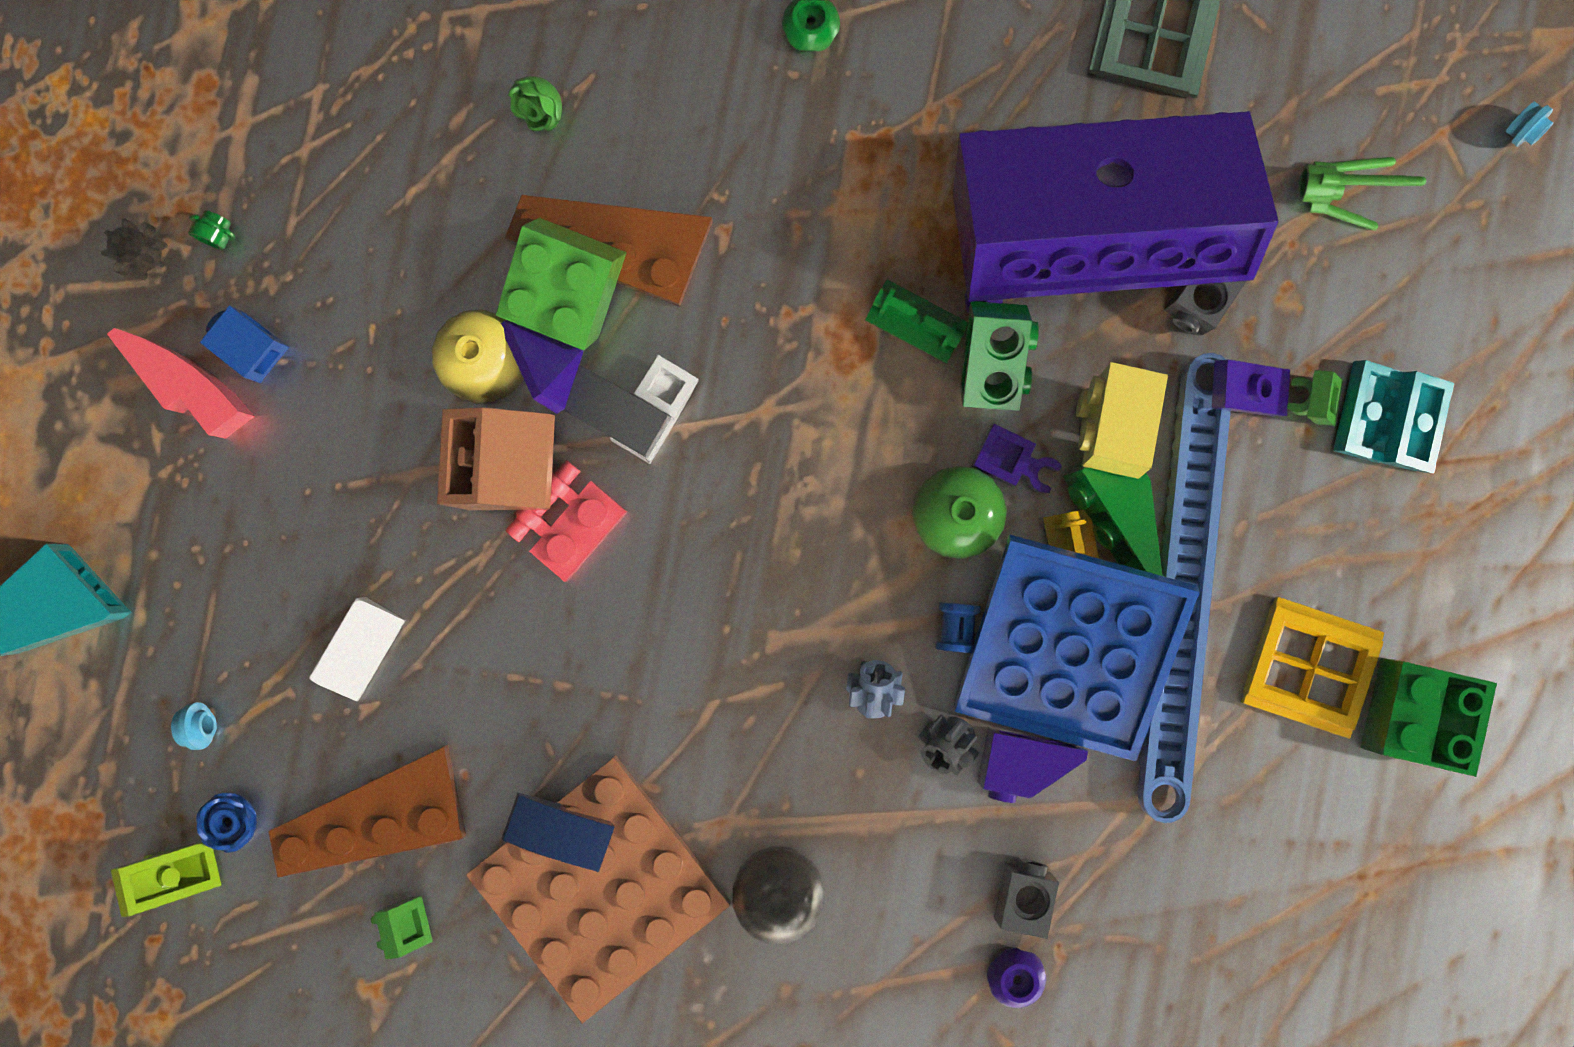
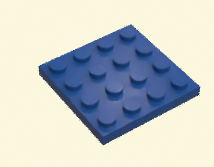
[954,534,1200,761]

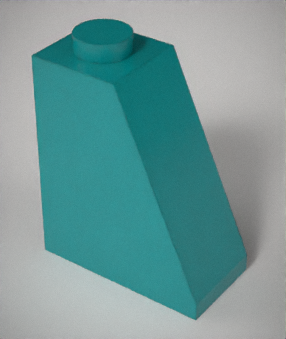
[0,544,131,656]

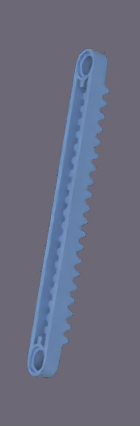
[1138,353,1231,823]

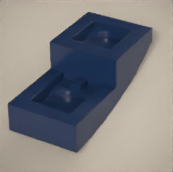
[502,793,615,872]

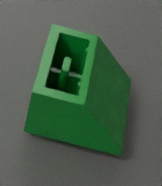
[1360,658,1497,777]

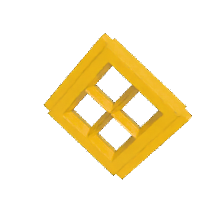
[1241,597,1385,739]

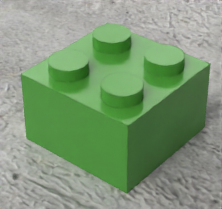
[496,218,627,351]

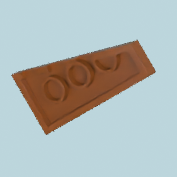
[505,195,713,307]
[268,745,466,877]

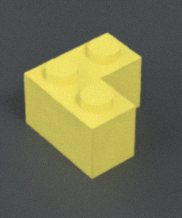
[1076,362,1168,479]

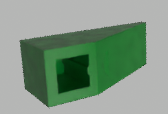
[1062,463,1163,576]

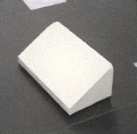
[309,597,406,701]

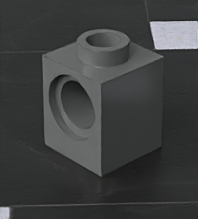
[1164,281,1246,335]
[994,859,1059,939]

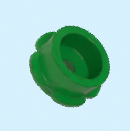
[188,210,235,251]

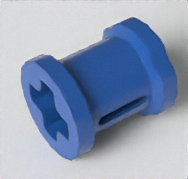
[935,602,981,653]

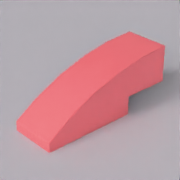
[107,328,255,439]

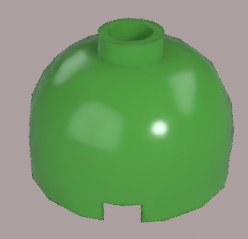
[912,466,1007,559]

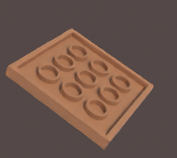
[466,756,731,1024]

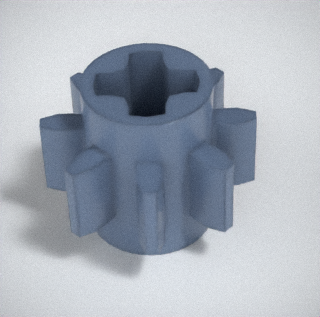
[846,660,906,718]

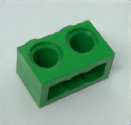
[960,301,1039,411]

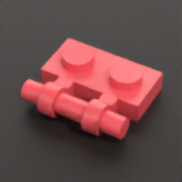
[505,460,627,582]

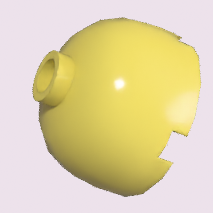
[432,310,524,404]

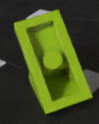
[110,842,222,917]

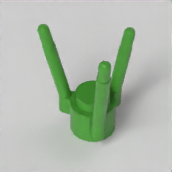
[1298,157,1426,231]

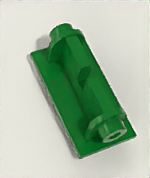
[865,279,968,364]

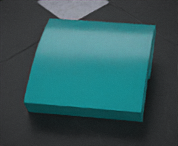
[1333,360,1454,473]

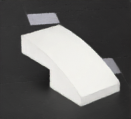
[610,355,698,464]

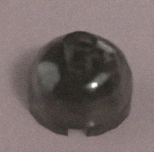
[732,846,825,945]

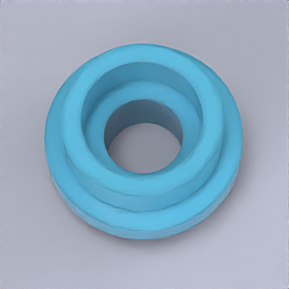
[1506,101,1553,147]
[171,702,217,750]

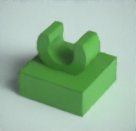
[1287,370,1343,426]
[371,896,433,959]

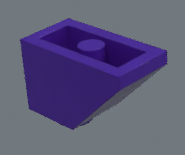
[977,728,1088,803]

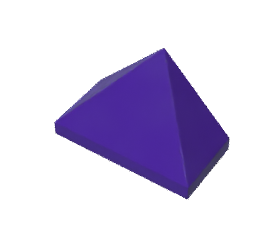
[501,320,584,414]

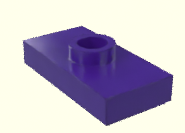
[1212,359,1290,416]

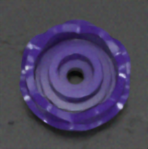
[987,948,1046,1008]

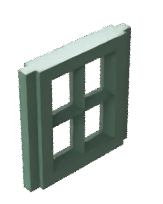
[1088,0,1220,98]

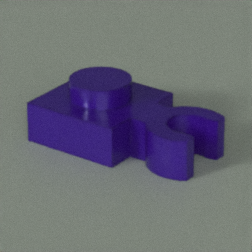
[971,423,1062,494]

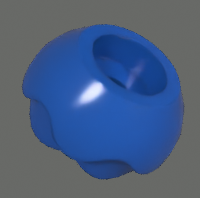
[196,793,257,853]

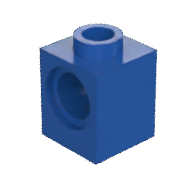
[200,305,289,383]

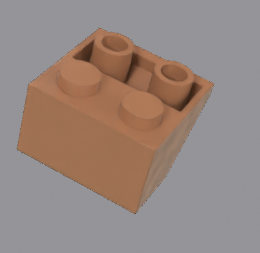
[437,408,555,510]

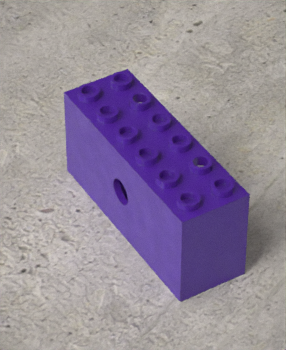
[953,111,1279,302]

